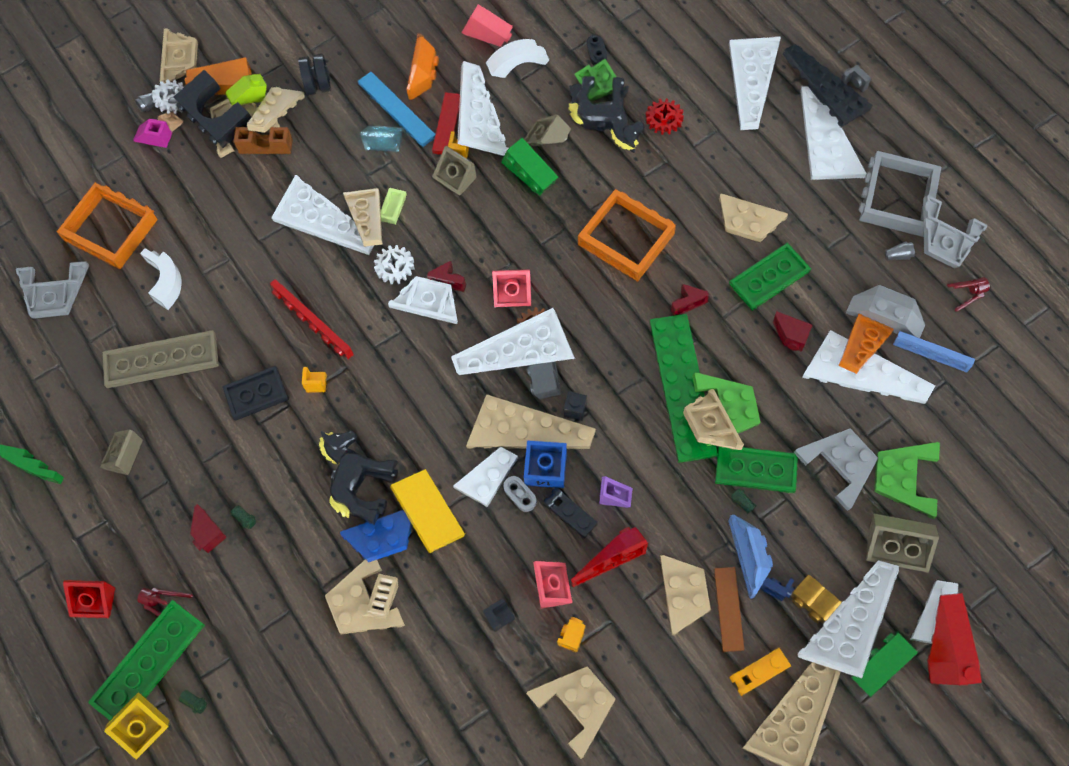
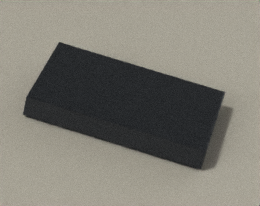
[222,366,289,421]

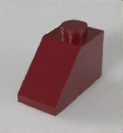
[772,311,813,352]
[190,504,227,553]

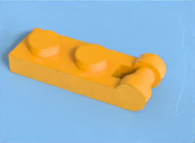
[729,647,791,696]

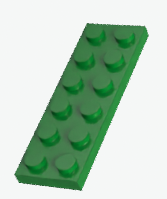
[88,600,205,720]

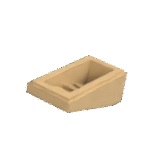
[366,574,398,620]

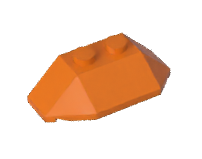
[407,33,439,100]

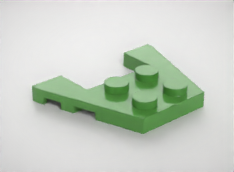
[692,373,761,446]
[874,442,940,519]

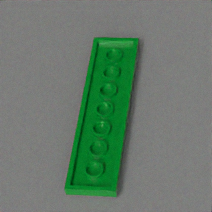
[650,314,718,463]

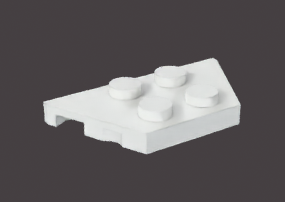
[388,276,458,324]

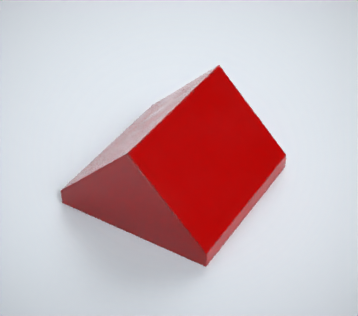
[63,580,115,618]

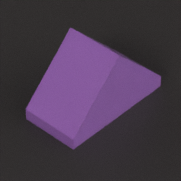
[600,476,633,508]

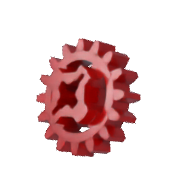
[645,98,684,135]

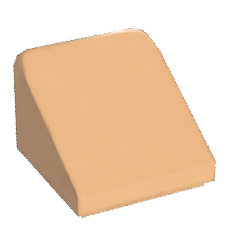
[158,112,183,132]

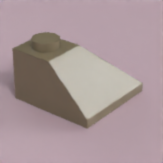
[524,114,571,147]

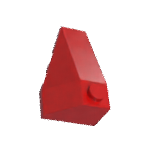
[571,527,648,587]
[927,593,982,685]

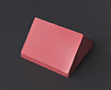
[492,270,531,307]
[533,561,572,609]

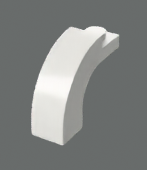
[486,39,549,78]
[140,248,182,310]

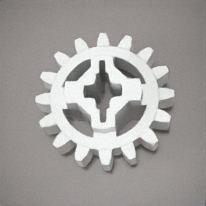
[152,80,184,114]
[374,245,414,284]

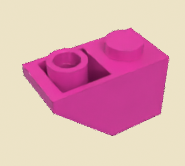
[134,119,172,148]

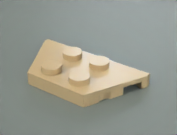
[160,28,198,84]
[719,194,788,242]
[683,389,744,450]
[660,555,711,635]

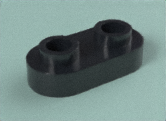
[587,35,607,66]

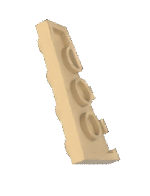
[247,87,305,132]
[343,188,382,247]

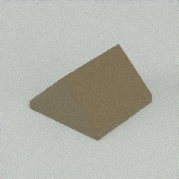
[432,146,477,195]
[100,429,143,475]

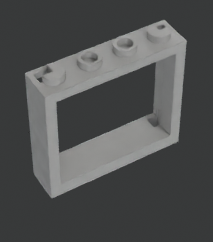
[858,151,941,237]

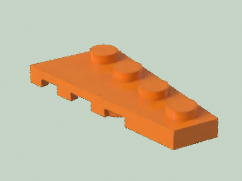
[838,314,894,374]

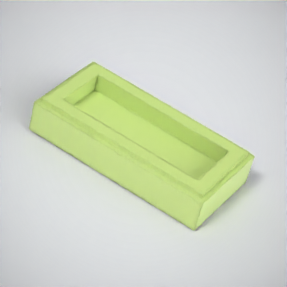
[381,188,407,225]

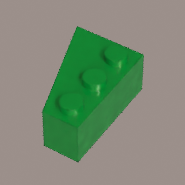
[501,138,558,195]
[851,631,918,697]

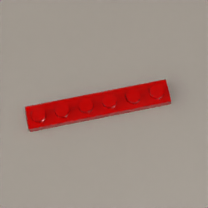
[270,279,354,359]

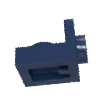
[760,577,795,602]

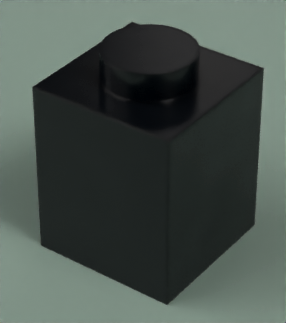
[564,391,587,421]

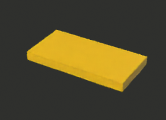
[390,469,465,553]

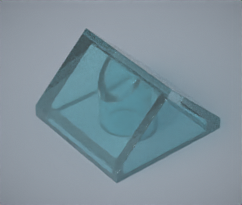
[361,125,403,152]

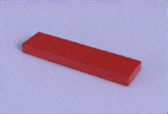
[432,92,460,154]

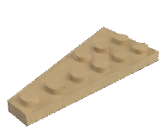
[466,394,596,449]
[742,662,841,766]

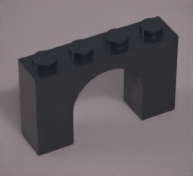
[174,70,251,148]

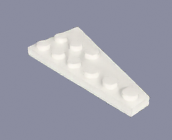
[458,61,509,156]

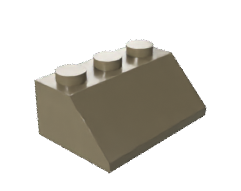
[866,514,939,573]

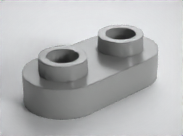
[503,476,536,512]

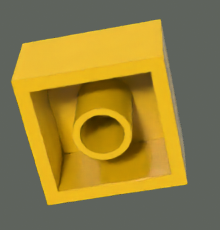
[104,692,169,759]

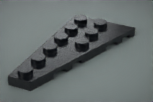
[783,44,873,128]

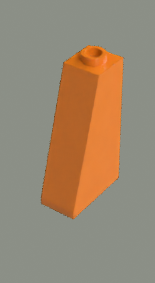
[185,57,252,95]

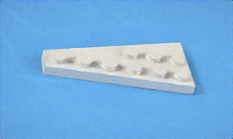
[729,37,781,130]
[800,86,866,180]
[272,175,374,255]
[451,308,574,375]
[802,330,935,404]
[798,560,899,678]

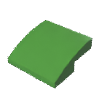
[575,59,616,101]

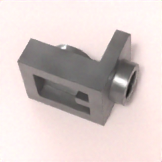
[842,65,871,92]

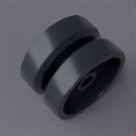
[298,53,331,96]

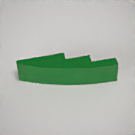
[0,444,64,484]

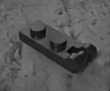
[542,487,598,539]

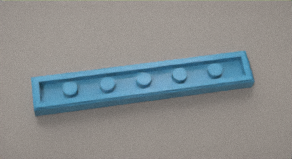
[358,72,436,147]

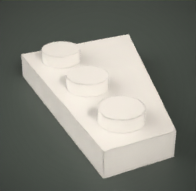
[453,447,518,507]
[910,580,958,644]

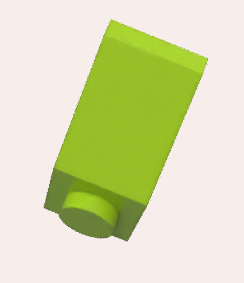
[226,74,267,105]

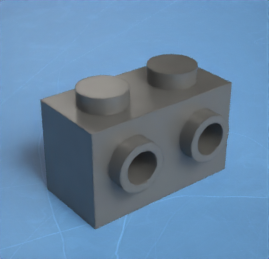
[527,361,561,399]

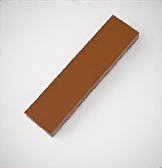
[714,567,744,652]

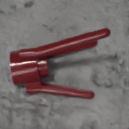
[947,277,990,312]
[138,587,193,616]

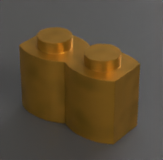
[791,575,841,624]

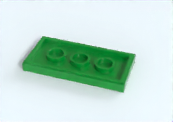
[729,242,811,311]
[715,446,798,493]

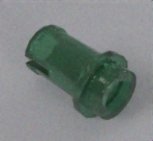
[731,489,757,514]
[231,505,256,529]
[179,690,207,714]

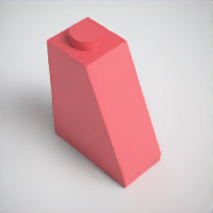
[462,4,513,47]

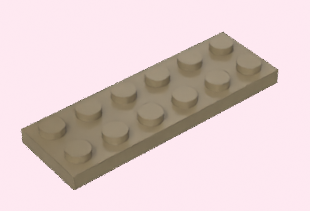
[103,330,219,388]

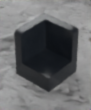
[483,598,515,632]

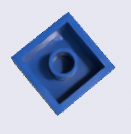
[524,441,567,488]

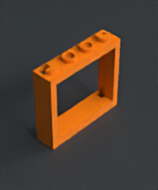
[57,183,158,269]
[578,189,676,282]

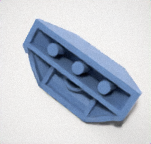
[728,515,773,599]

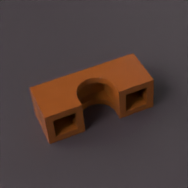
[234,127,293,154]

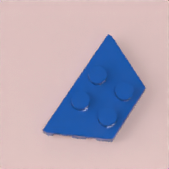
[340,510,412,563]

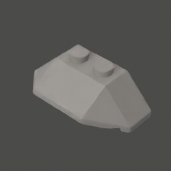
[846,285,925,338]

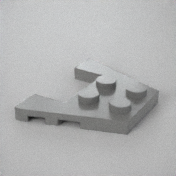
[923,195,988,268]
[16,261,89,318]
[793,428,878,511]

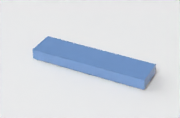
[893,331,975,372]

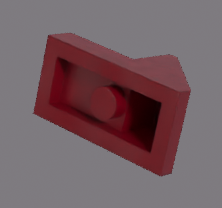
[427,261,466,292]
[671,284,709,316]

